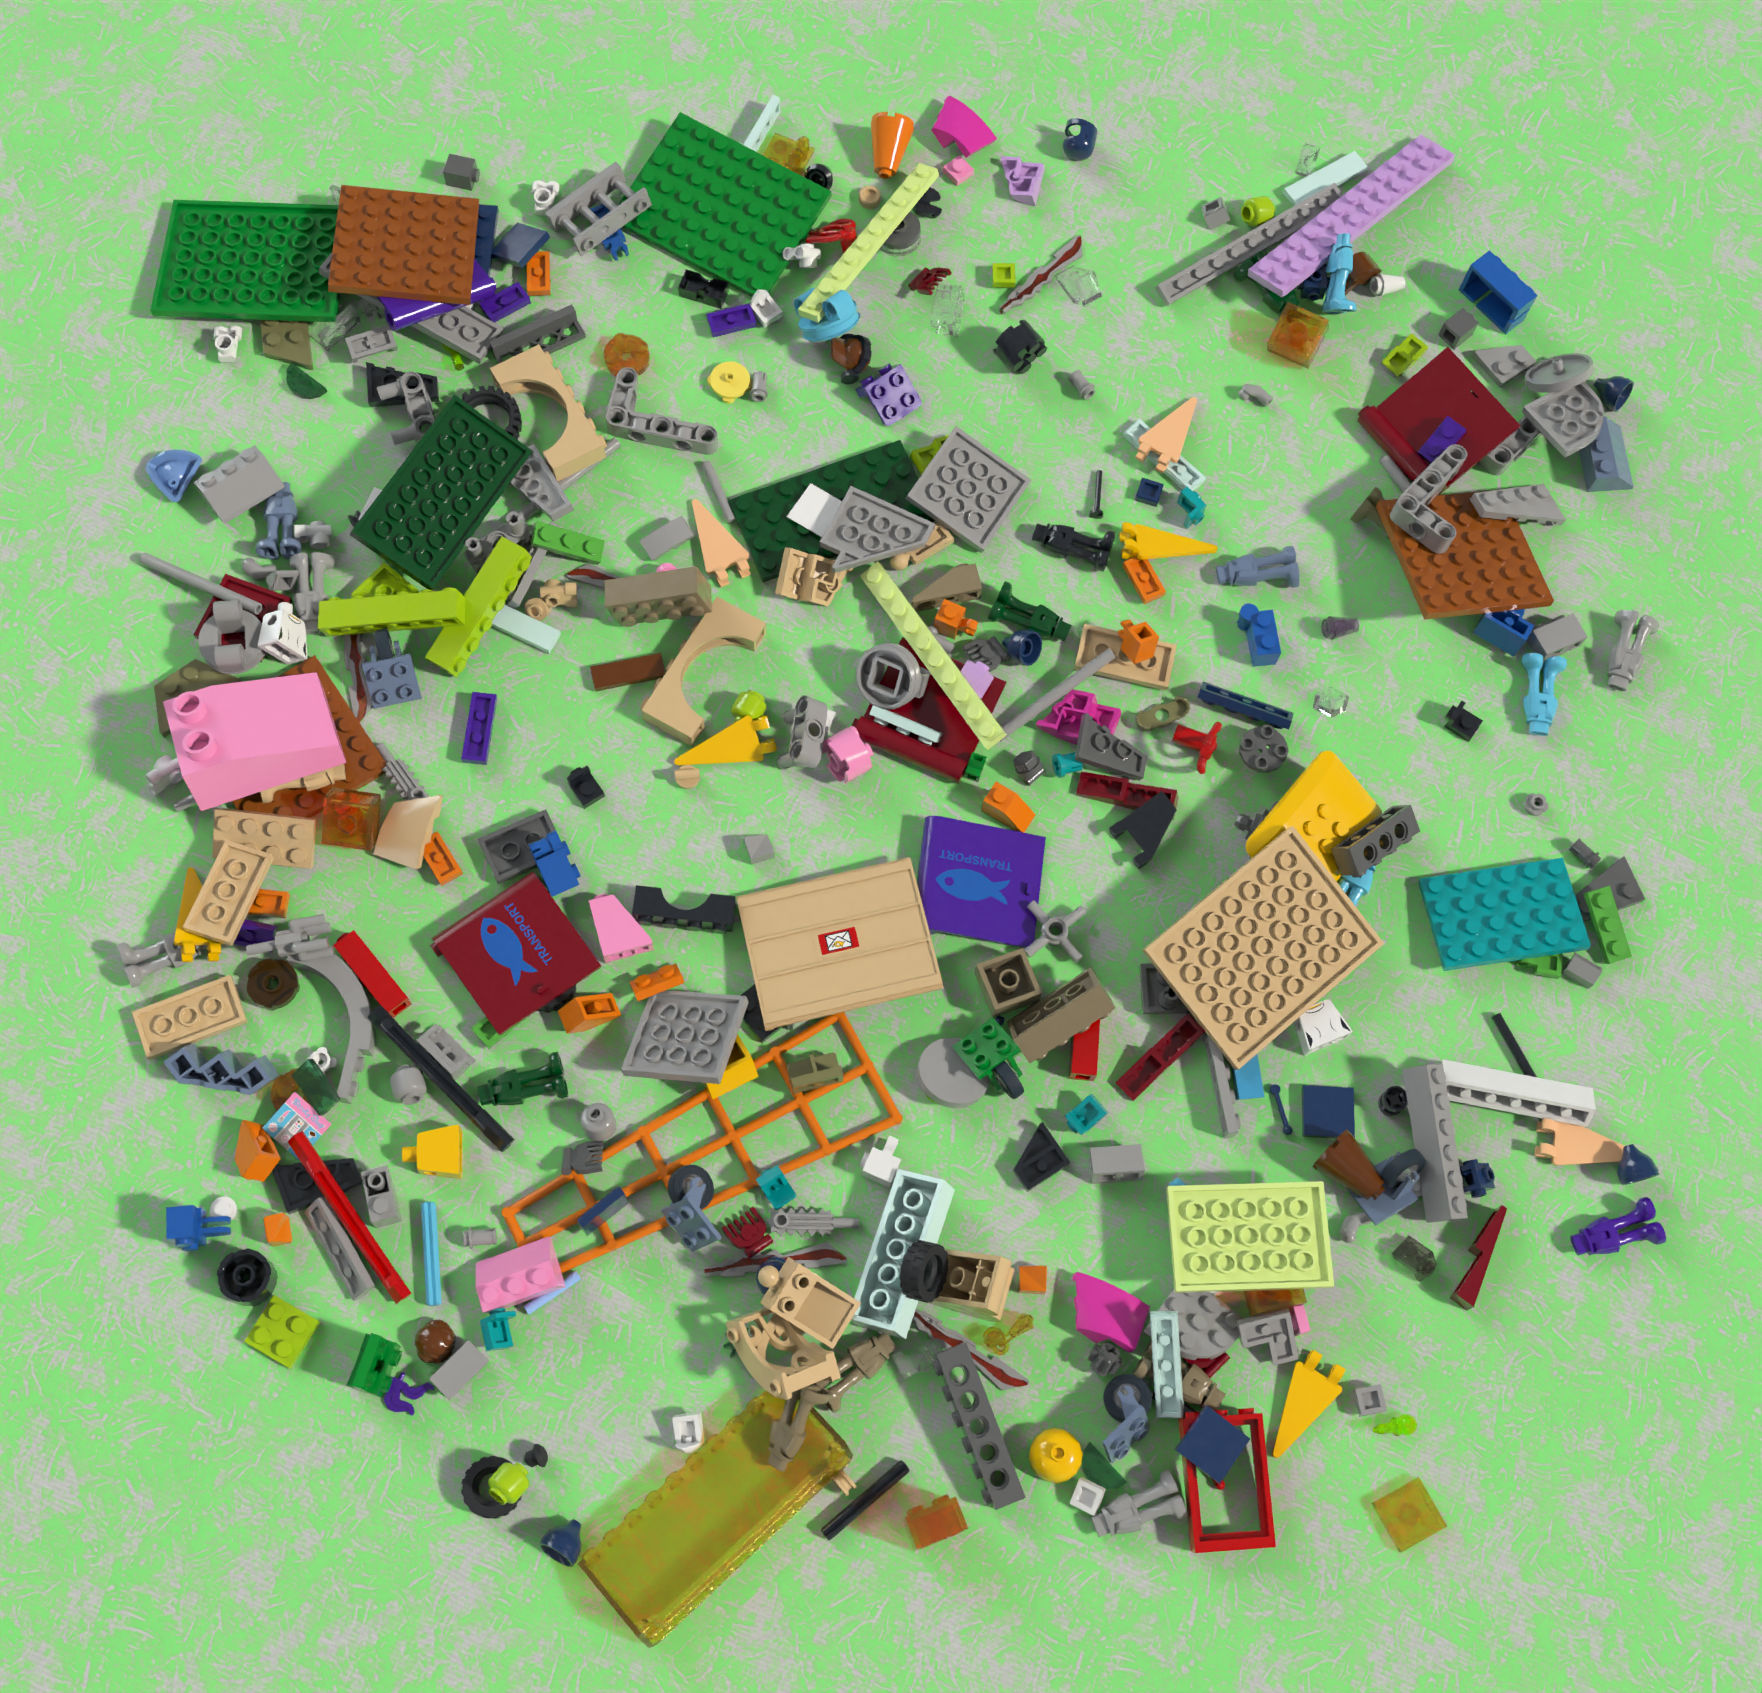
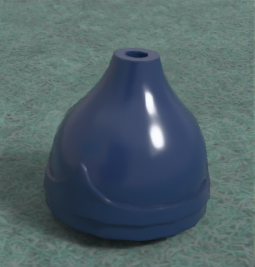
[1594,376,1634,412]
[1002,630,1042,666]
[1617,1144,1659,1185]
[539,1519,582,1567]

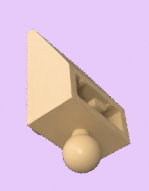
[758,1257,861,1349]

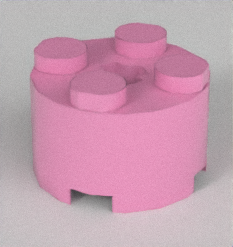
[822,726,873,784]

